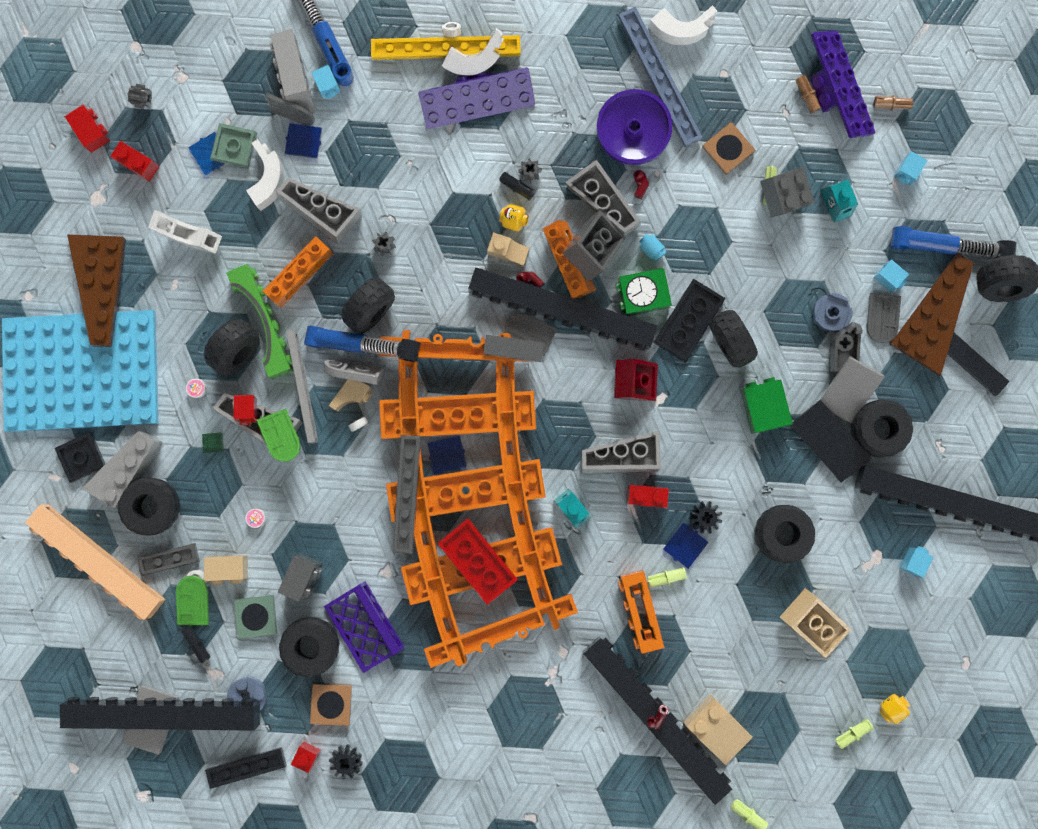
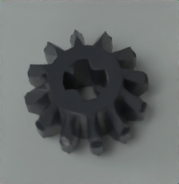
[689,501,722,534]
[329,744,363,780]

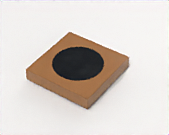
[702,122,756,175]
[310,683,352,726]

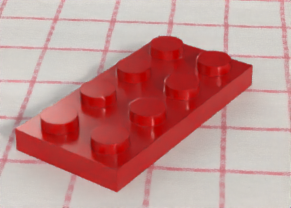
[437,518,518,605]

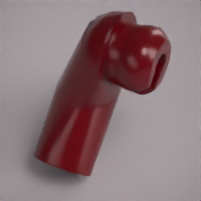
[633,170,649,200]
[516,271,545,288]
[647,705,669,730]

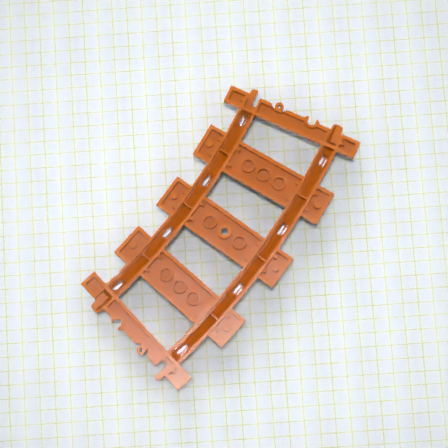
[379,330,578,668]

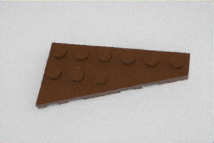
[67,234,126,347]
[890,253,974,377]

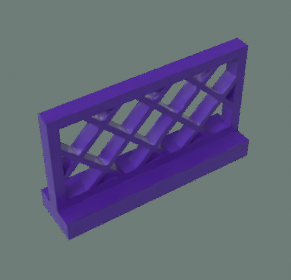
[324,581,405,673]

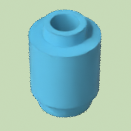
[639,234,666,262]

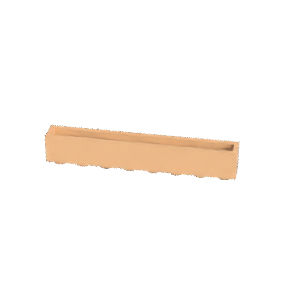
[25,504,165,620]

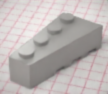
[269,29,316,113]
[565,160,641,236]
[276,177,362,244]
[213,393,302,445]
[82,431,162,508]
[581,431,661,473]

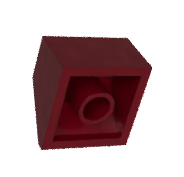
[614,359,658,401]

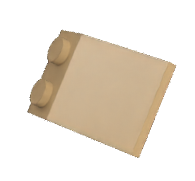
[780,588,852,658]
[683,694,752,765]

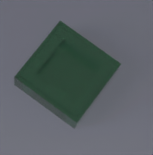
[202,432,224,453]

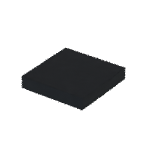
[54,432,106,483]

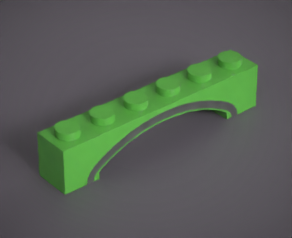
[226,264,294,379]

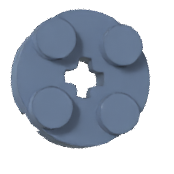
[812,293,853,332]
[227,676,267,711]

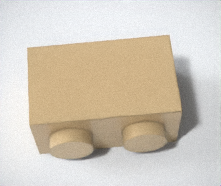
[204,555,248,585]

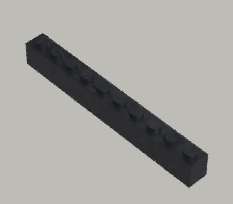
[468,267,658,351]
[854,465,1038,543]
[582,636,733,805]
[60,697,260,731]

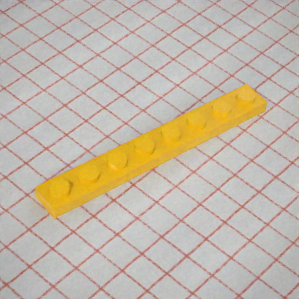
[371,35,521,60]

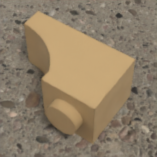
[487,233,530,267]
[329,379,372,412]

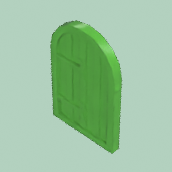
[257,408,301,462]
[176,575,209,625]

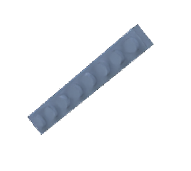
[618,6,702,147]

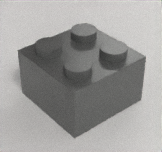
[760,166,814,217]
[278,554,323,602]

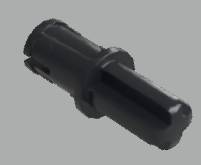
[499,172,535,201]
[181,625,211,663]

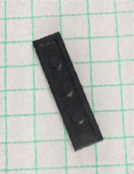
[947,332,1010,396]
[205,747,287,789]

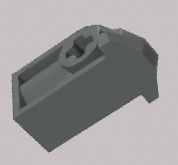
[829,322,863,372]

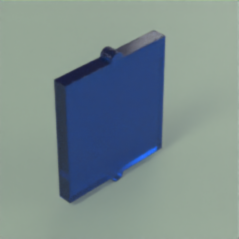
[285,123,322,159]
[188,132,225,176]
[427,436,467,474]
[663,523,709,569]

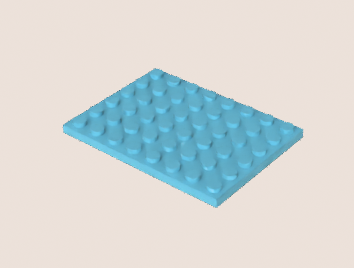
[2,310,159,432]

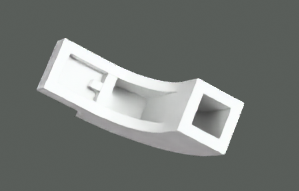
[648,6,717,45]
[442,28,504,75]
[246,139,284,211]
[148,210,222,254]

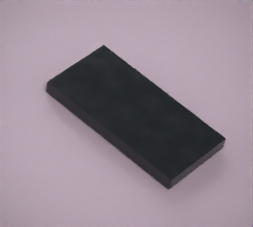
[653,278,726,363]
[791,399,872,483]

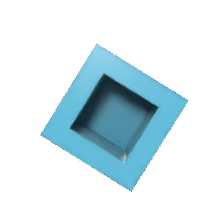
[311,65,341,99]
[894,151,928,185]
[873,259,909,292]
[900,546,934,578]

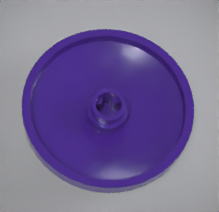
[596,89,673,165]

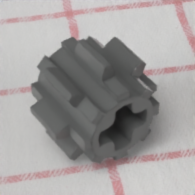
[127,83,152,109]
[518,158,542,183]
[372,232,396,256]

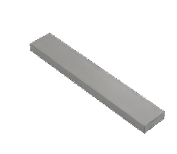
[286,329,318,444]

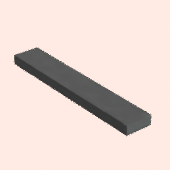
[393,435,421,554]

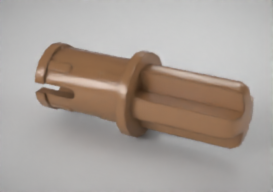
[796,75,821,114]
[873,95,913,111]

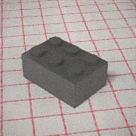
[563,210,626,281]

